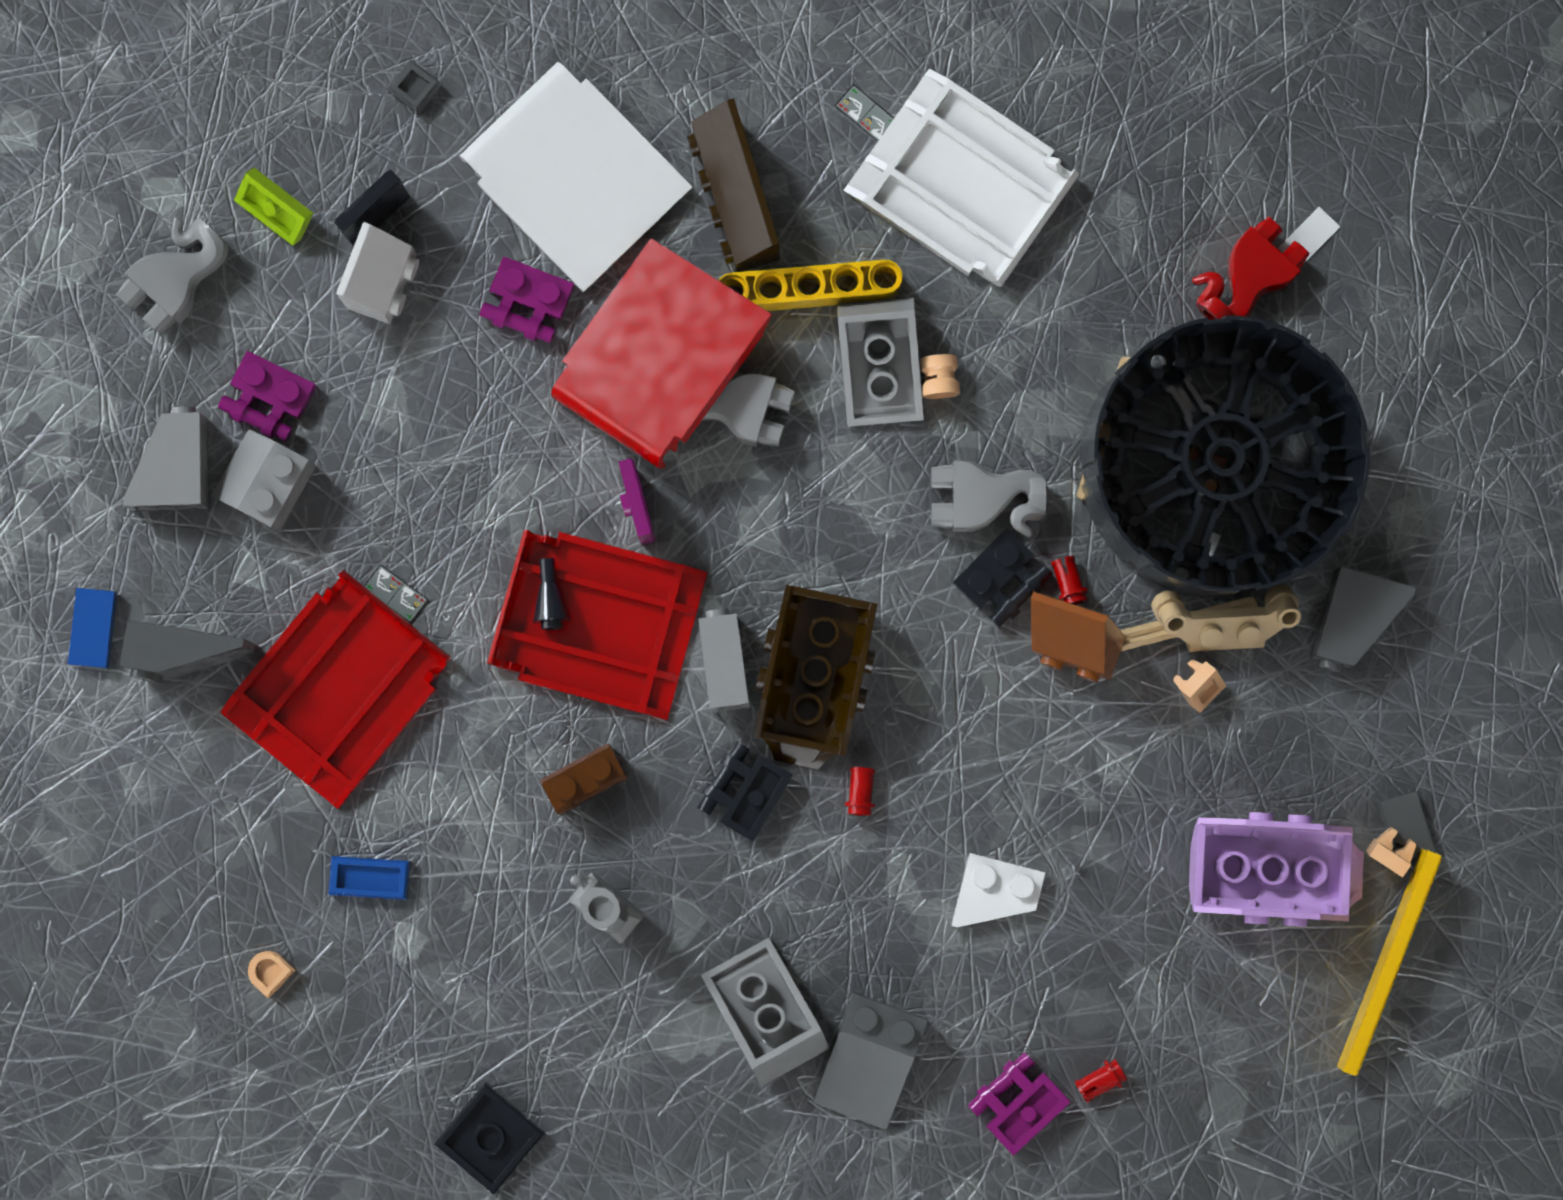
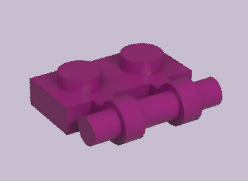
[479,256,575,343]
[218,351,317,442]
[967,1052,1071,1156]

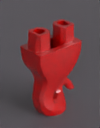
[1192,217,1310,320]

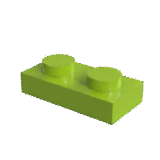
[234,167,314,246]

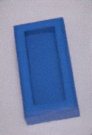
[68,588,117,669]
[328,856,410,900]

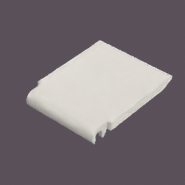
[459,62,692,293]
[843,69,1079,287]

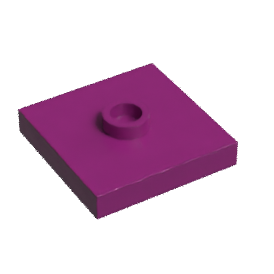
[618,458,656,546]

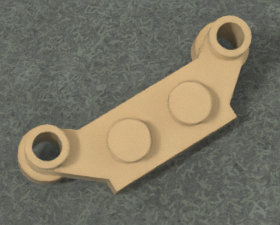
[1151,584,1301,652]

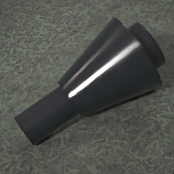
[533,558,571,631]

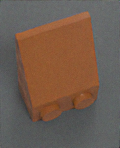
[1031,592,1126,683]

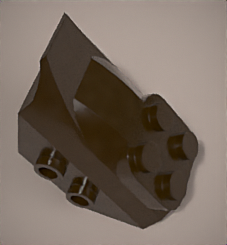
[754,585,878,770]

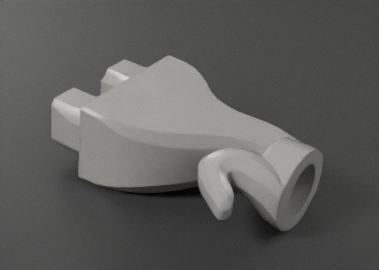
[116,217,229,334]
[703,373,795,447]
[931,460,1047,537]
[569,872,645,944]

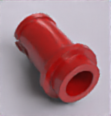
[1051,556,1089,605]
[844,767,876,816]
[1074,1059,1128,1103]

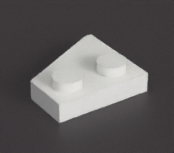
[951,853,1045,927]

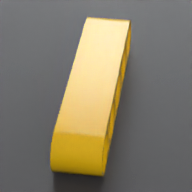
[718,259,903,311]

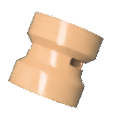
[919,354,961,399]

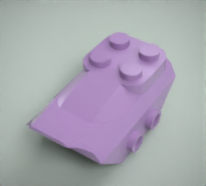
[1189,812,1364,927]

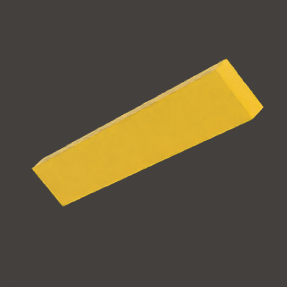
[1337,849,1442,1076]

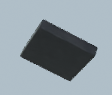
[334,170,410,247]
[434,1082,545,1195]

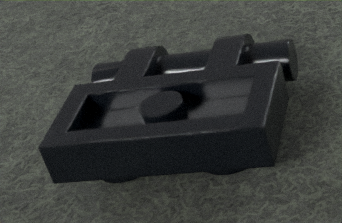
[952,528,1053,628]
[697,742,793,841]

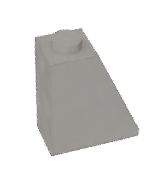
[123,406,208,511]
[698,608,750,713]

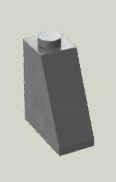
[1310,566,1416,673]

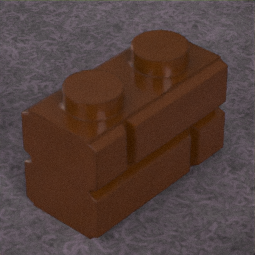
[539,743,629,816]

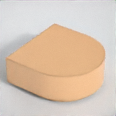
[248,951,297,998]

